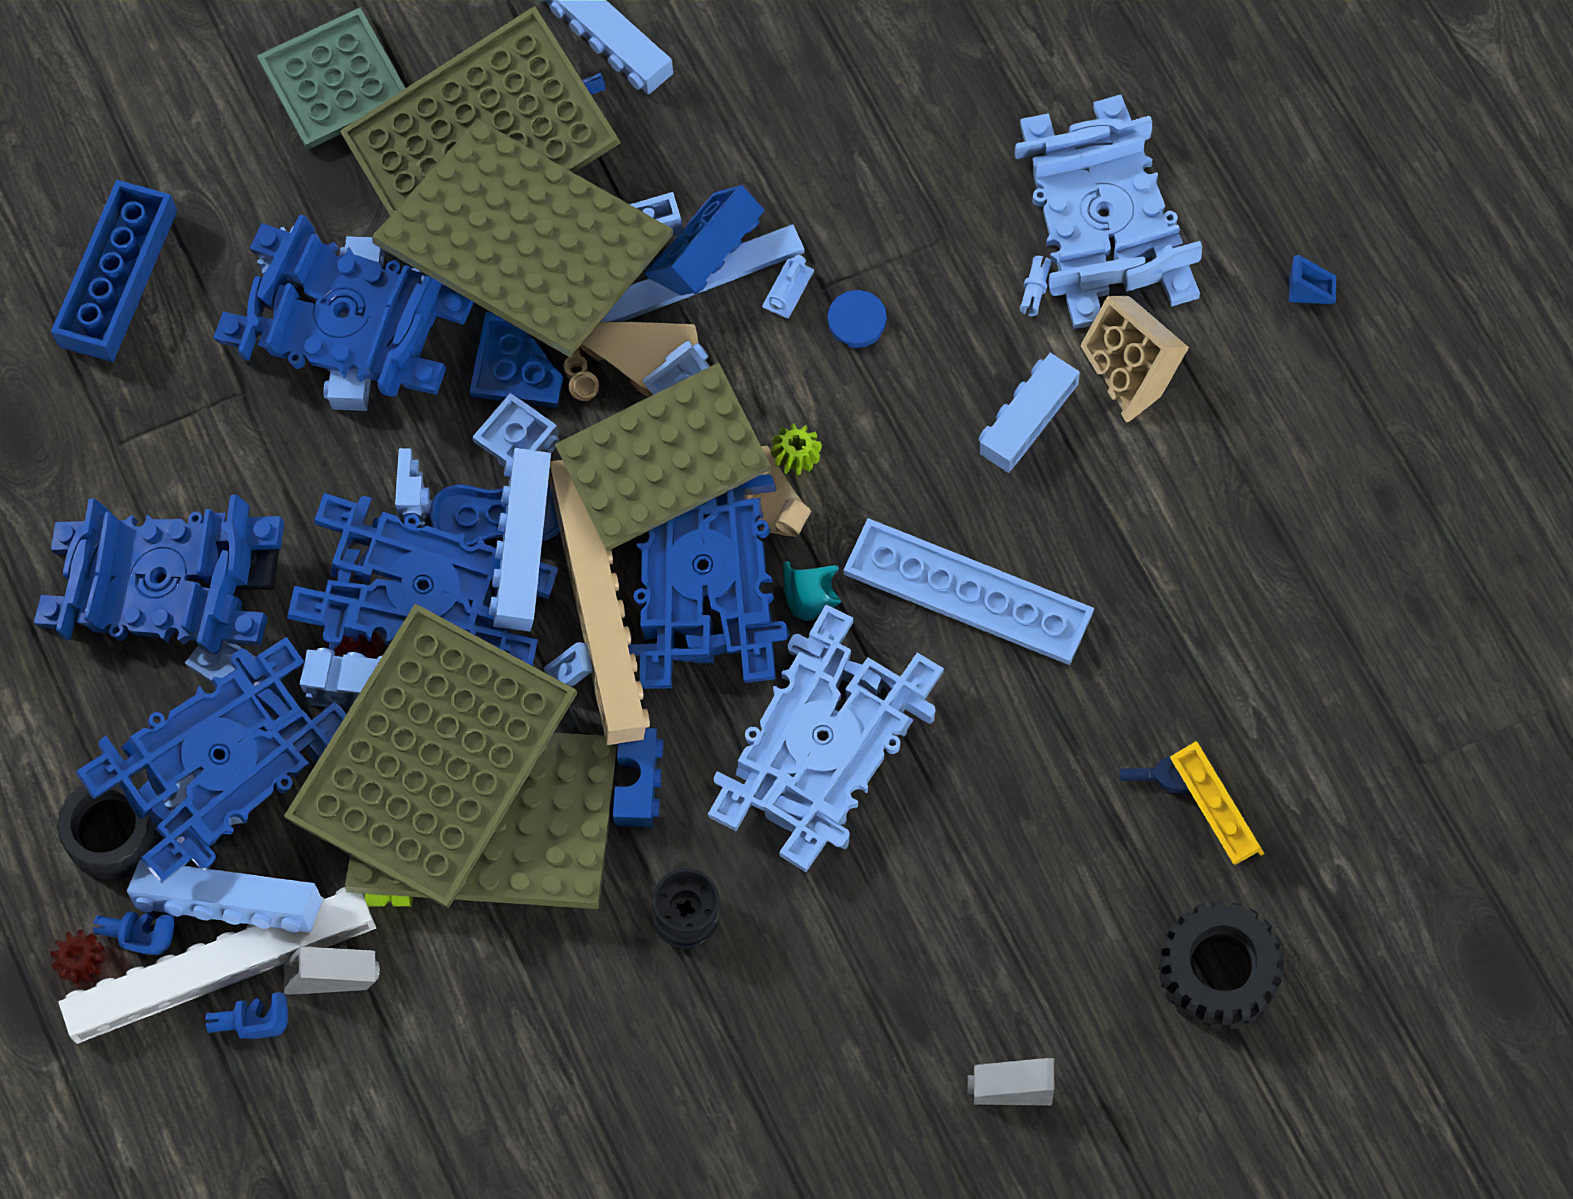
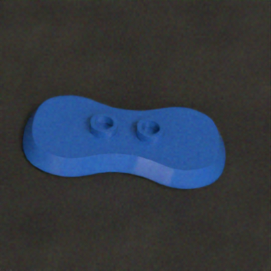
[430,482,560,547]

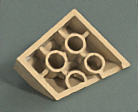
[1080,296,1189,422]

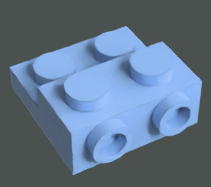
[642,340,710,395]
[472,393,559,467]
[395,448,432,529]

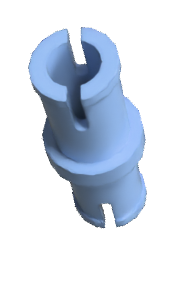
[1019,256,1052,316]

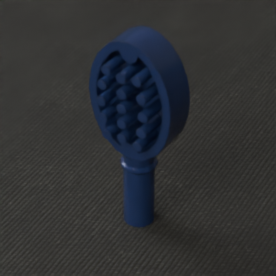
[1119,755,1190,793]

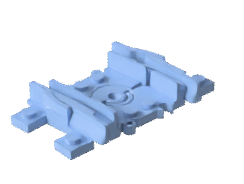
[1015,95,1202,329]
[708,605,943,872]

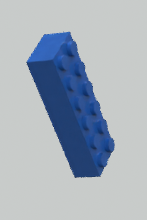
[51,180,177,362]

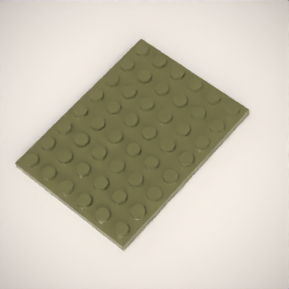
[340,6,621,216]
[372,119,673,357]
[284,604,577,909]
[345,733,618,909]

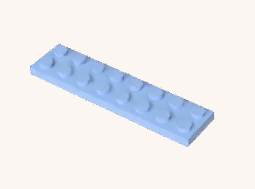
[843,518,1094,665]

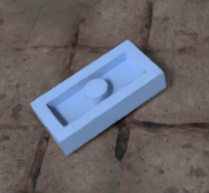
[544,642,593,687]

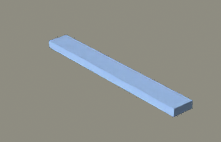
[600,224,804,322]

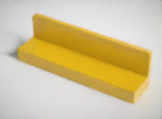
[1170,741,1265,866]

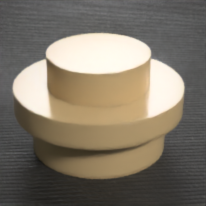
[569,371,599,401]

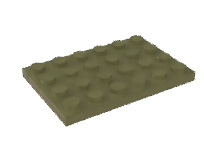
[555,363,772,551]

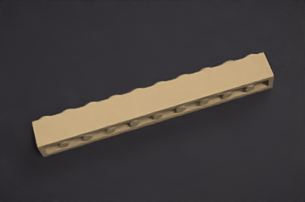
[548,460,650,745]

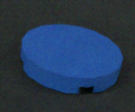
[828,290,887,348]

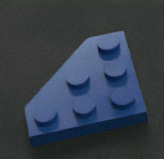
[469,312,564,408]

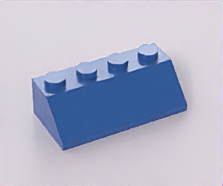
[644,185,765,296]

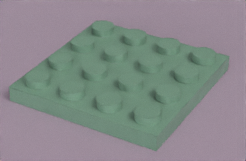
[257,8,405,150]

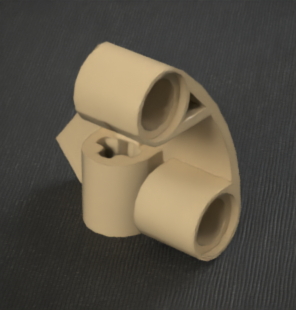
[580,322,699,397]
[747,445,811,537]

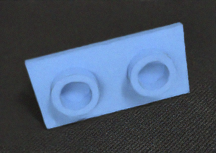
[762,255,814,319]

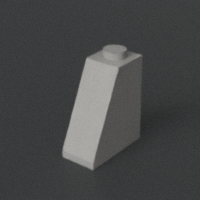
[284,946,380,995]
[968,1058,1054,1105]

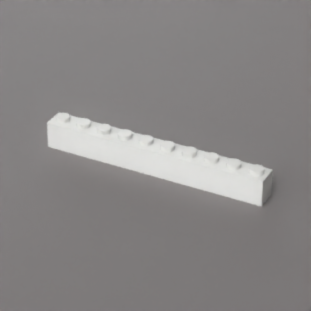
[58,887,376,1044]

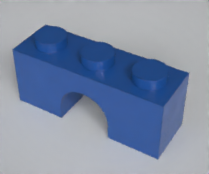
[613,728,664,827]

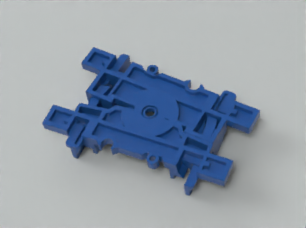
[213,215,474,397]
[628,474,790,689]
[287,493,558,666]
[34,494,285,654]
[76,637,346,884]

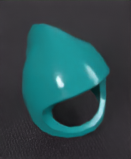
[783,561,842,621]

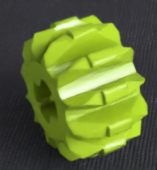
[770,423,822,476]

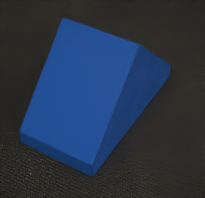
[1289,255,1336,304]

